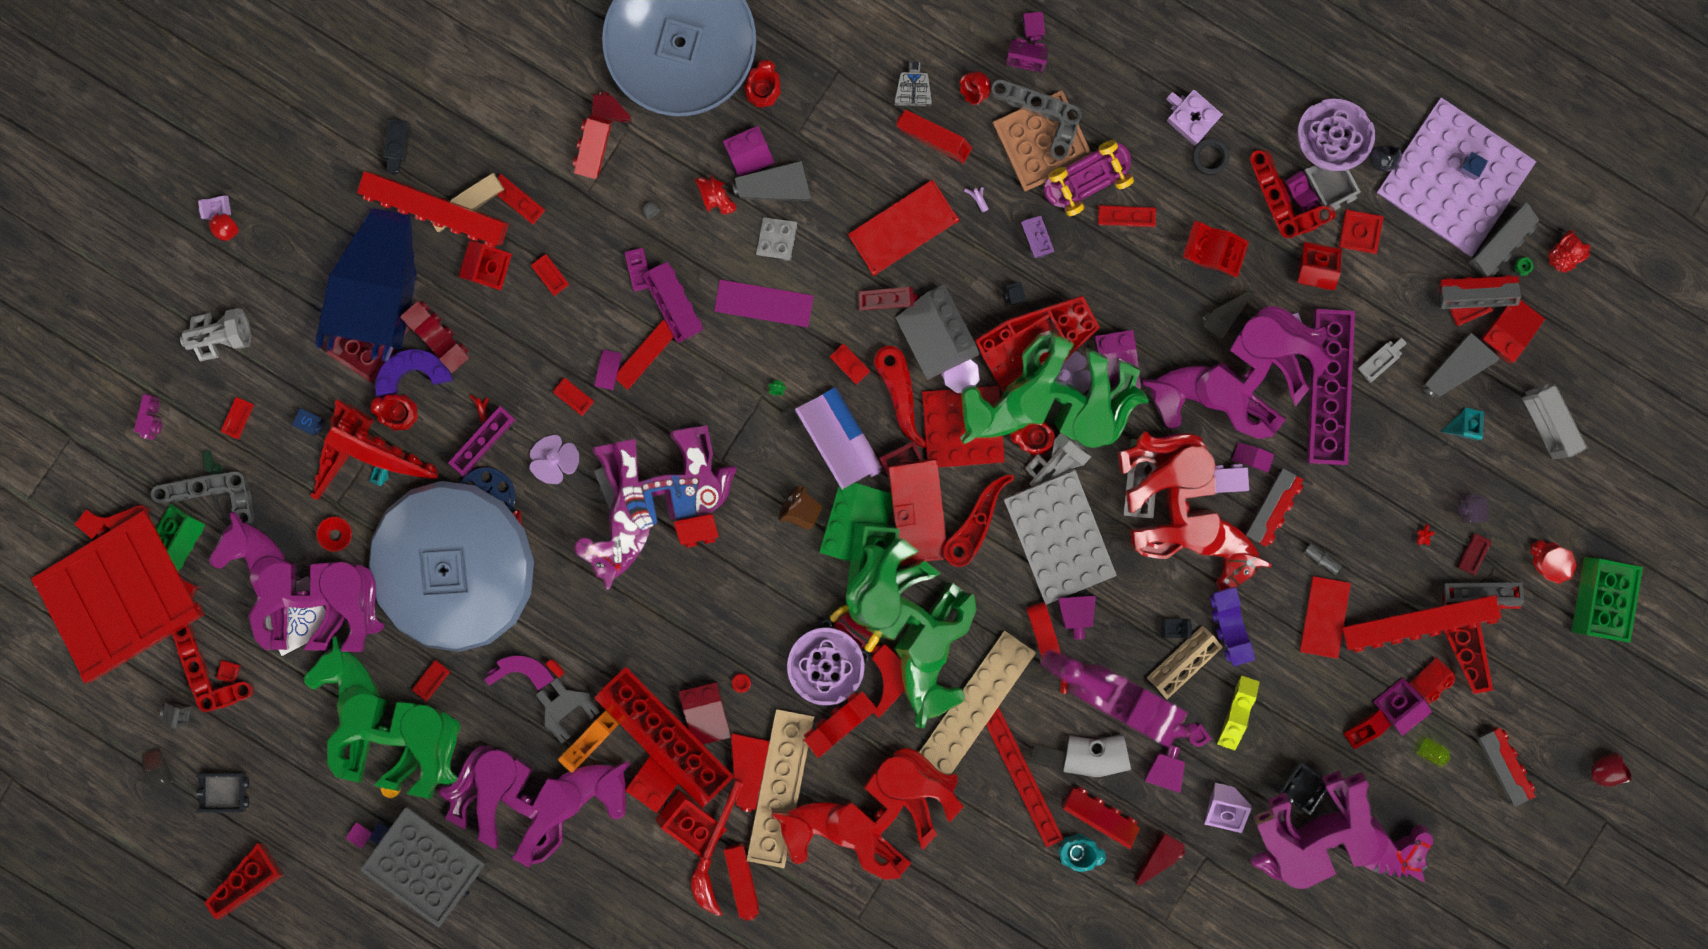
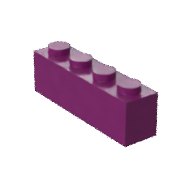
[643,262,703,343]
[449,406,517,476]

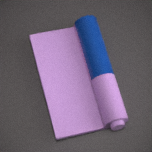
[795,387,882,489]

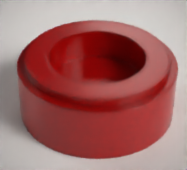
[732,673,751,693]

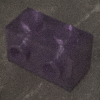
[1458,495,1489,523]

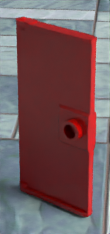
[847,180,960,276]
[888,458,946,565]

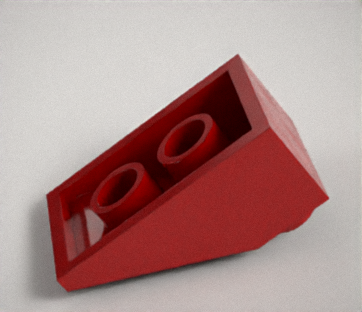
[1480,300,1545,364]
[674,514,719,548]
[625,756,678,813]
[655,790,727,856]

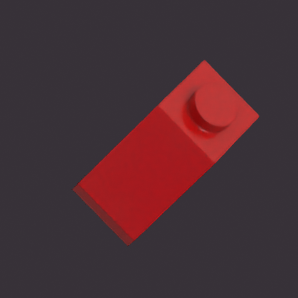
[1344,709,1391,749]

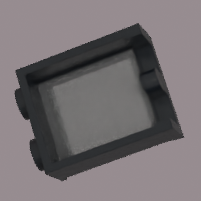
[196,772,249,813]

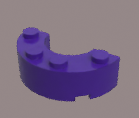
[376,350,454,397]
[1209,587,1255,666]

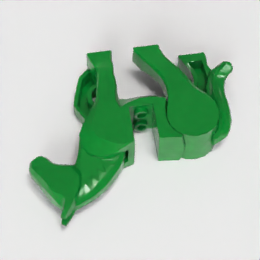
[960,330,1148,448]
[846,538,976,728]
[304,636,458,799]

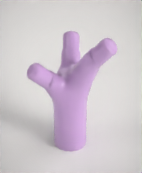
[964,187,989,213]

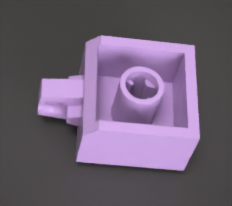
[1166,90,1223,146]

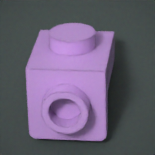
[198,196,231,219]

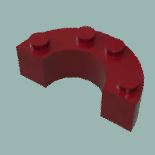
[400,300,469,373]

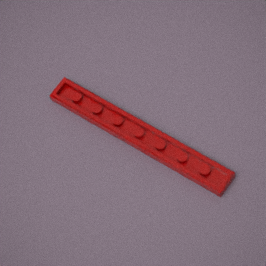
[986,707,1063,848]

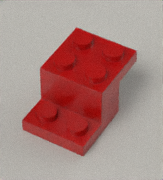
[1183,221,1249,278]

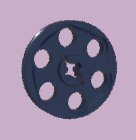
[461,468,516,511]

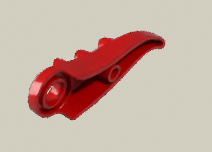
[874,346,926,448]
[944,474,1014,567]

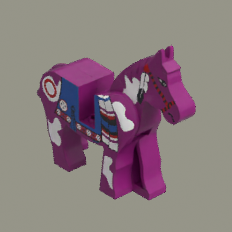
[574,425,737,589]

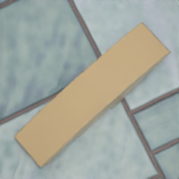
[430,173,504,232]

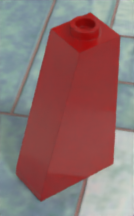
[897,109,972,165]
[731,733,770,812]

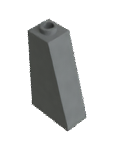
[732,161,811,201]
[1422,333,1500,398]

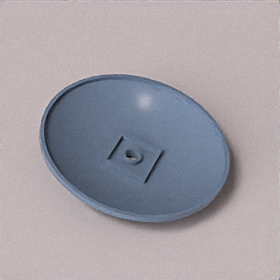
[602,0,756,117]

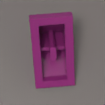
[1232,443,1274,473]

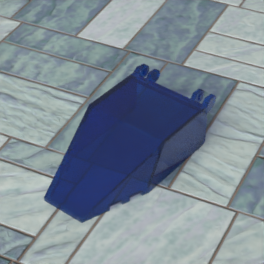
[315,208,417,362]

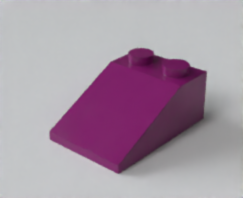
[1006,38,1049,73]
[1094,330,1141,389]

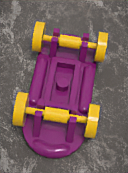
[1044,140,1134,216]

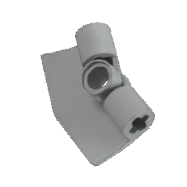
[1064,734,1131,777]

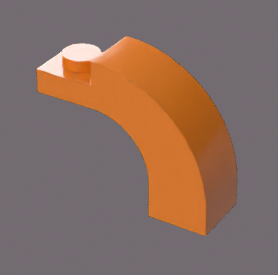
[558,711,619,773]

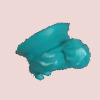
[1058,833,1106,872]

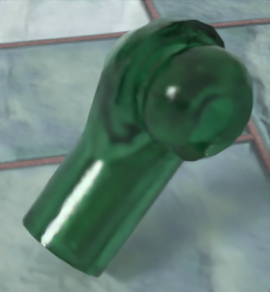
[202,451,223,475]

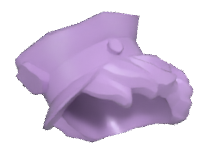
[941,359,980,393]

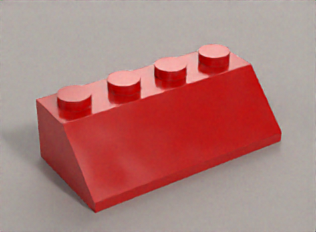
[1061,786,1140,849]

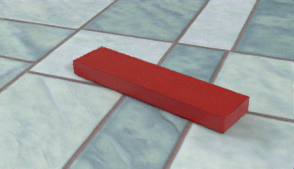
[616,320,674,390]

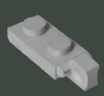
[1358,338,1407,383]

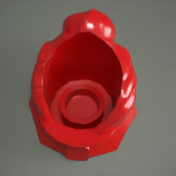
[744,59,781,108]
[694,173,736,214]
[370,394,418,431]
[1010,421,1056,456]
[1530,540,1577,584]

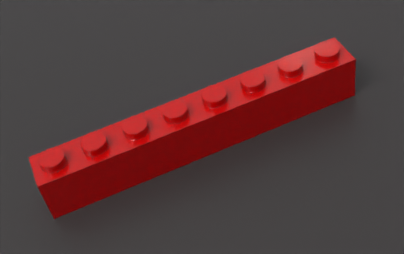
[357,171,510,247]
[1343,594,1502,653]

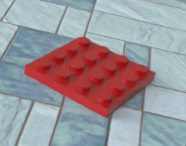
[922,386,1005,468]

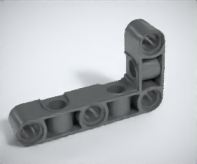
[991,80,1081,161]
[151,472,254,525]

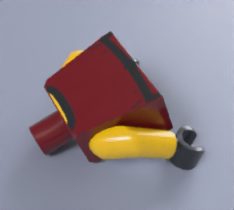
[821,605,880,662]

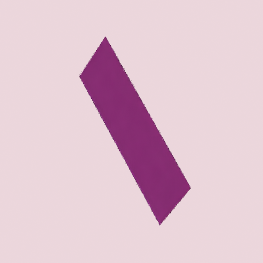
[714,280,814,327]

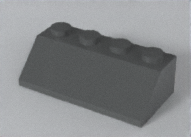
[1468,203,1539,277]

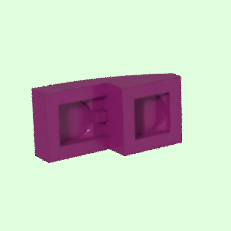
[624,248,649,292]
[594,349,622,391]

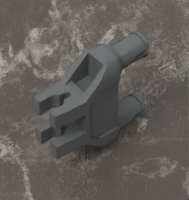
[536,678,600,744]

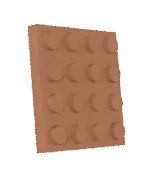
[993,90,1091,192]

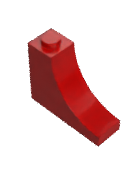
[871,644,905,718]

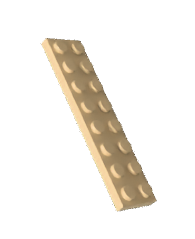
[919,631,1036,775]
[747,709,814,868]

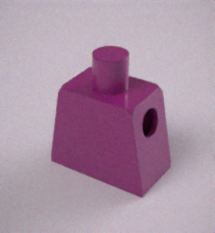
[1058,596,1096,640]
[1144,745,1185,793]

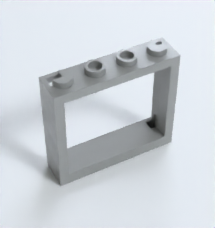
[1522,384,1587,460]

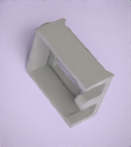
[1303,160,1361,212]

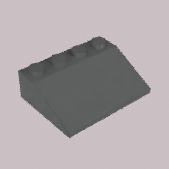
[896,285,979,380]

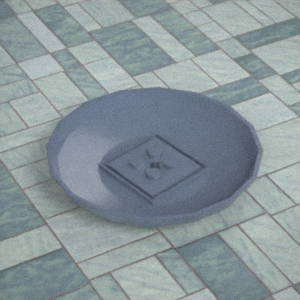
[368,481,534,652]

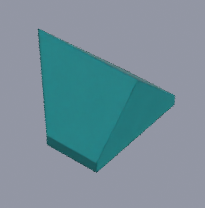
[1440,407,1484,441]

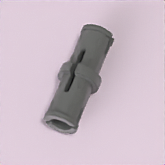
[1304,543,1342,575]

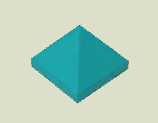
[369,466,389,486]

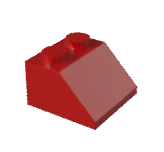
[459,241,512,290]
[1297,242,1342,290]

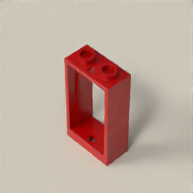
[724,843,760,921]

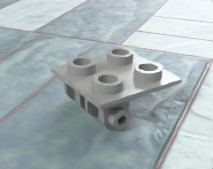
[756,217,797,261]

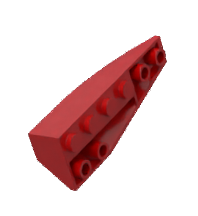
[324,418,439,479]

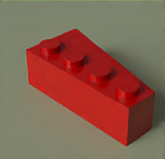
[1443,623,1493,694]
[205,843,284,919]

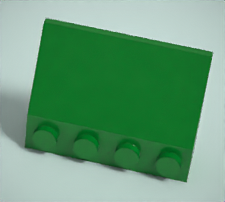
[819,483,893,561]
[1571,557,1643,643]

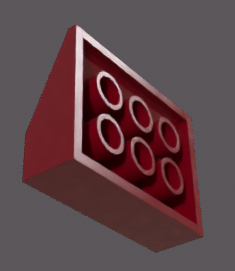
[321,285,410,383]

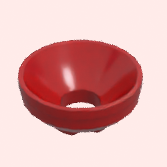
[317,517,352,552]

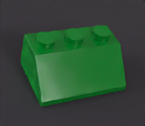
[156,503,206,572]

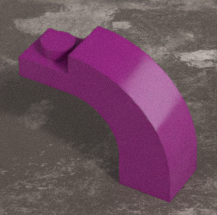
[485,655,555,690]

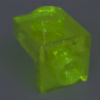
[1417,737,1451,768]

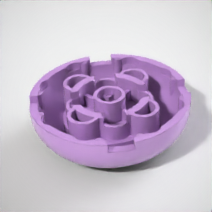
[1297,99,1375,171]
[787,628,864,705]

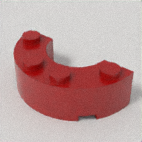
[803,691,877,758]

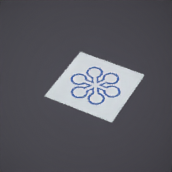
[266,576,326,656]

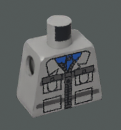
[895,62,932,107]

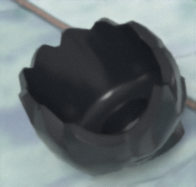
[1369,145,1402,172]

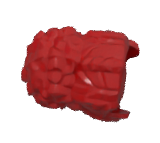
[1548,230,1591,273]

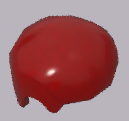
[209,213,239,241]

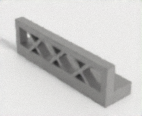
[1124,439,1158,518]

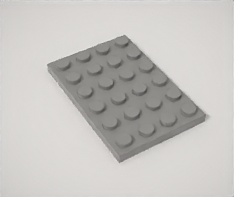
[1003,469,1117,604]

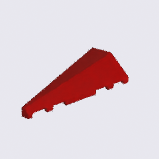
[311,399,375,500]

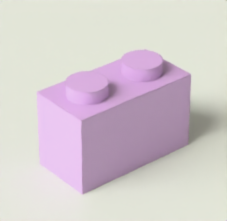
[1214,464,1249,493]

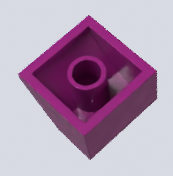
[723,126,774,177]
[1373,678,1432,736]

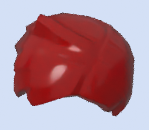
[960,71,991,105]

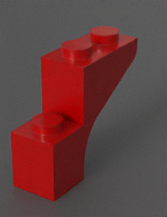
[74,505,151,539]

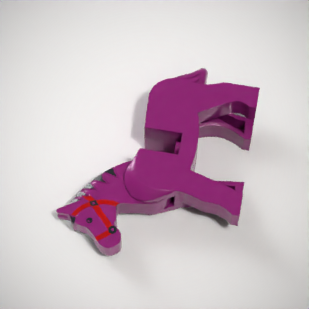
[1250,770,1433,889]

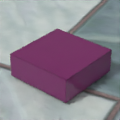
[346,822,373,849]

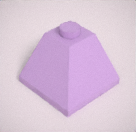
[1205,783,1252,833]

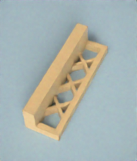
[1147,625,1223,699]

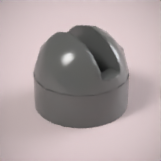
[643,202,660,219]

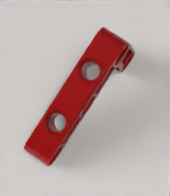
[1250,150,1336,238]
[172,624,254,712]

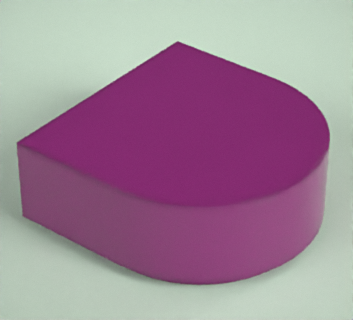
[1188,723,1212,747]

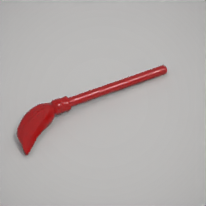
[690,779,743,916]

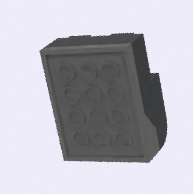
[360,805,488,928]

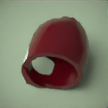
[1591,752,1632,787]

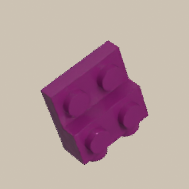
[134,394,163,440]

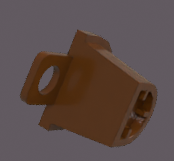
[778,485,822,530]

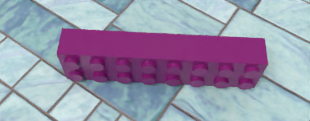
[1306,309,1355,465]

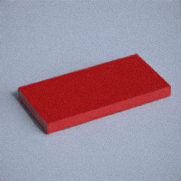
[1299,576,1351,659]

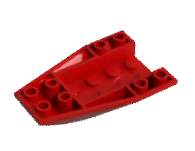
[975,295,1100,392]

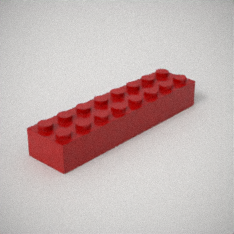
[595,667,734,808]

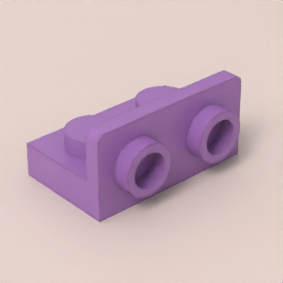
[1021,216,1055,258]

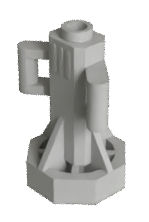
[180,308,252,362]
[1025,433,1092,486]

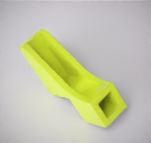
[1217,675,1259,750]

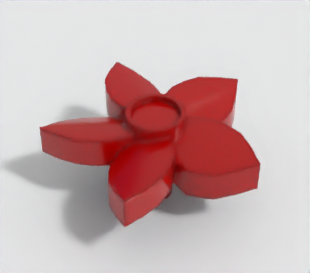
[1417,524,1435,546]

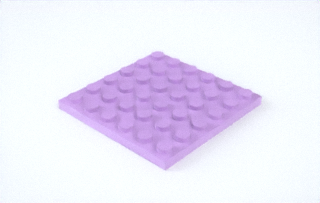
[1376,98,1536,257]

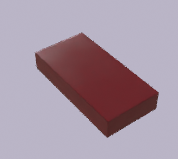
[1457,533,1492,576]

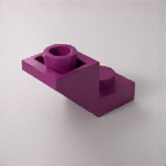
[1285,171,1321,213]

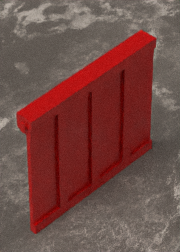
[31,510,205,683]

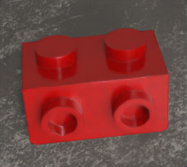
[1409,657,1456,704]

